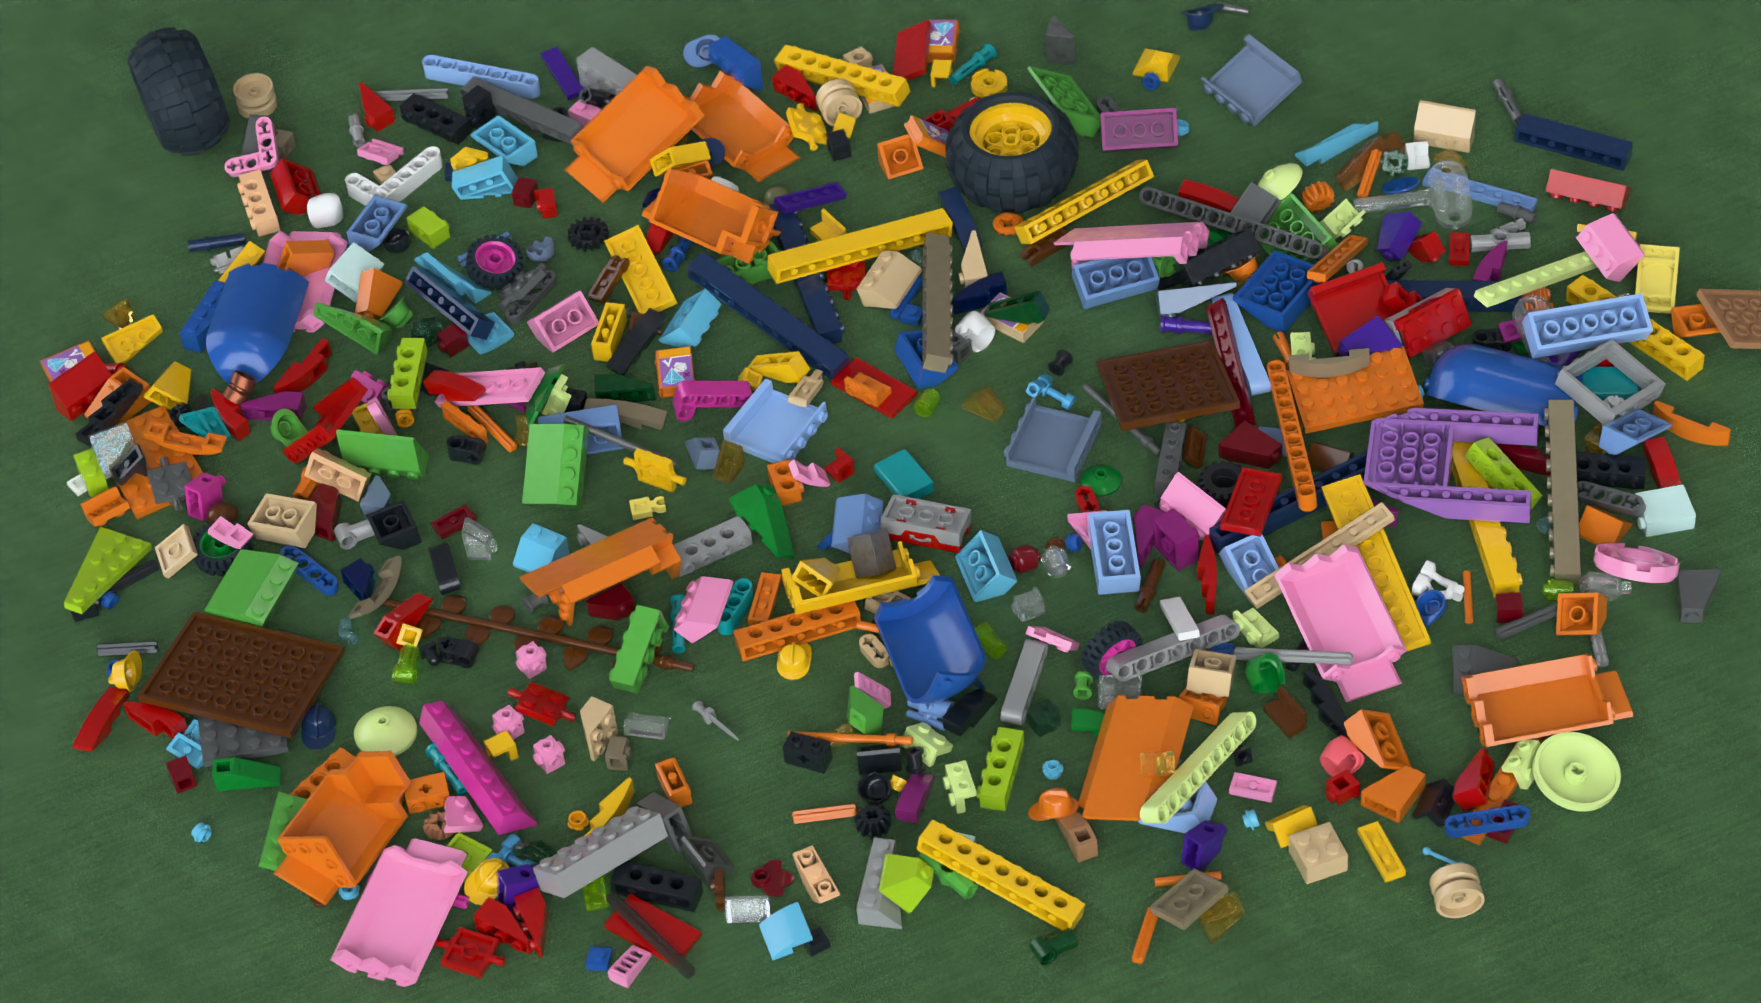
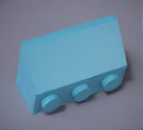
[471,115,538,166]
[658,289,721,348]
[955,530,1018,602]

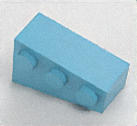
[452,155,518,200]

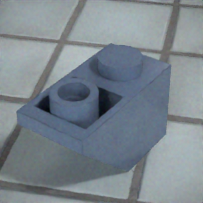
[685,438,720,470]
[360,475,393,518]

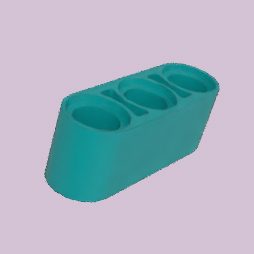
[717,578,754,635]

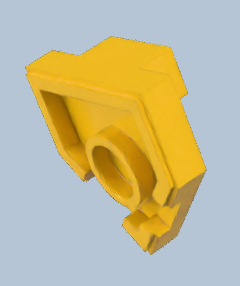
[451,147,490,171]

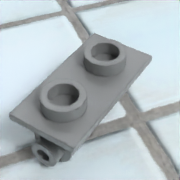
[210,246,244,274]

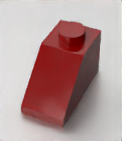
[1407,231,1446,263]

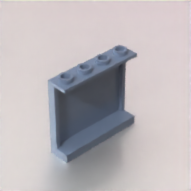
[1201,34,1303,127]
[1004,397,1102,482]

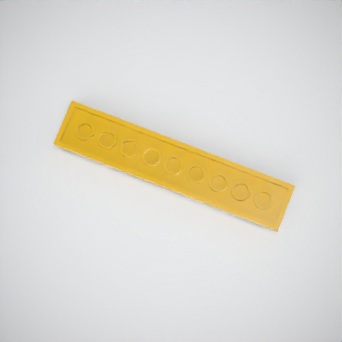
[1321,474,1431,652]

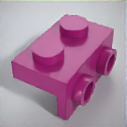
[350,370,388,403]

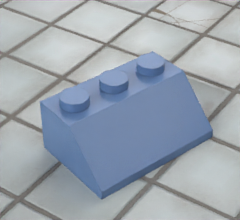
[346,195,407,252]
[1599,409,1672,455]
[831,494,883,554]

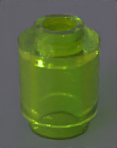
[914,389,940,417]
[1543,579,1574,600]

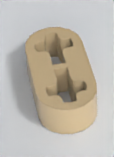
[859,634,889,668]

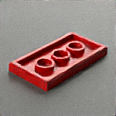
[893,19,932,81]
[831,357,917,419]
[1220,467,1283,537]
[604,894,702,967]

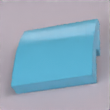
[467,312,514,355]
[166,719,203,769]
[759,902,813,960]

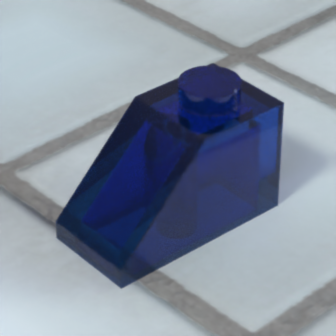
[340,558,375,601]

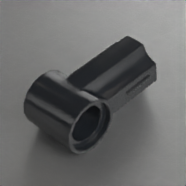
[579,87,615,108]

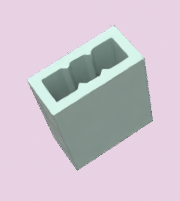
[324,242,384,302]
[1631,485,1696,537]

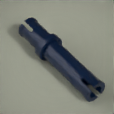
[188,232,246,252]

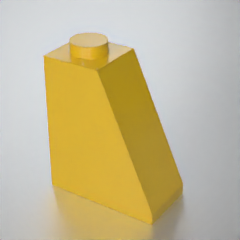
[650,141,711,177]
[143,361,191,410]
[791,557,840,597]

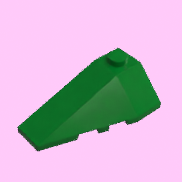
[526,365,566,427]

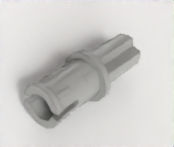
[348,114,365,147]

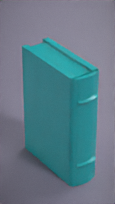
[1581,367,1638,401]
[874,449,934,499]

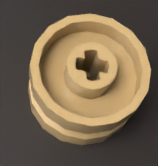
[233,73,277,118]
[816,79,862,127]
[1429,863,1485,918]

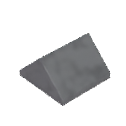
[1045,16,1075,65]
[847,528,896,578]
[681,835,735,886]

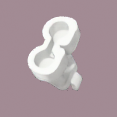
[1411,560,1465,601]

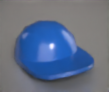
[1415,590,1447,628]

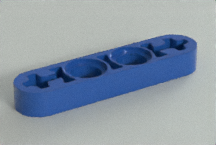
[280,545,339,596]
[1445,805,1530,838]

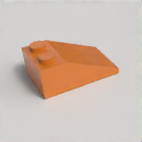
[1344,709,1412,770]

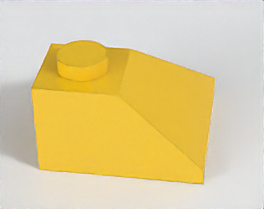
[1133,48,1180,82]

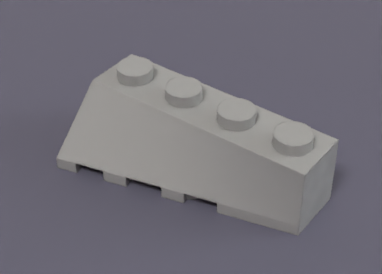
[857,837,902,929]

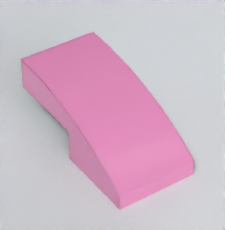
[788,459,831,487]
[208,516,253,549]

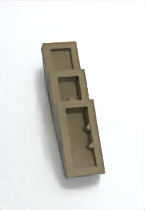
[583,398,667,430]

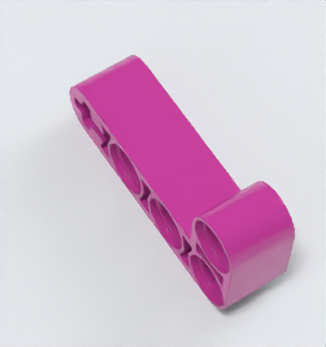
[673,381,753,422]

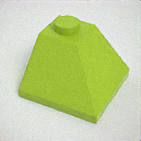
[879,854,934,913]

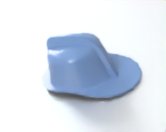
[683,35,720,68]

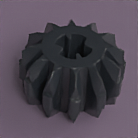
[854,802,892,840]

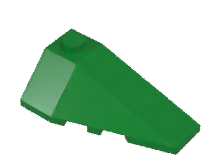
[729,484,795,558]

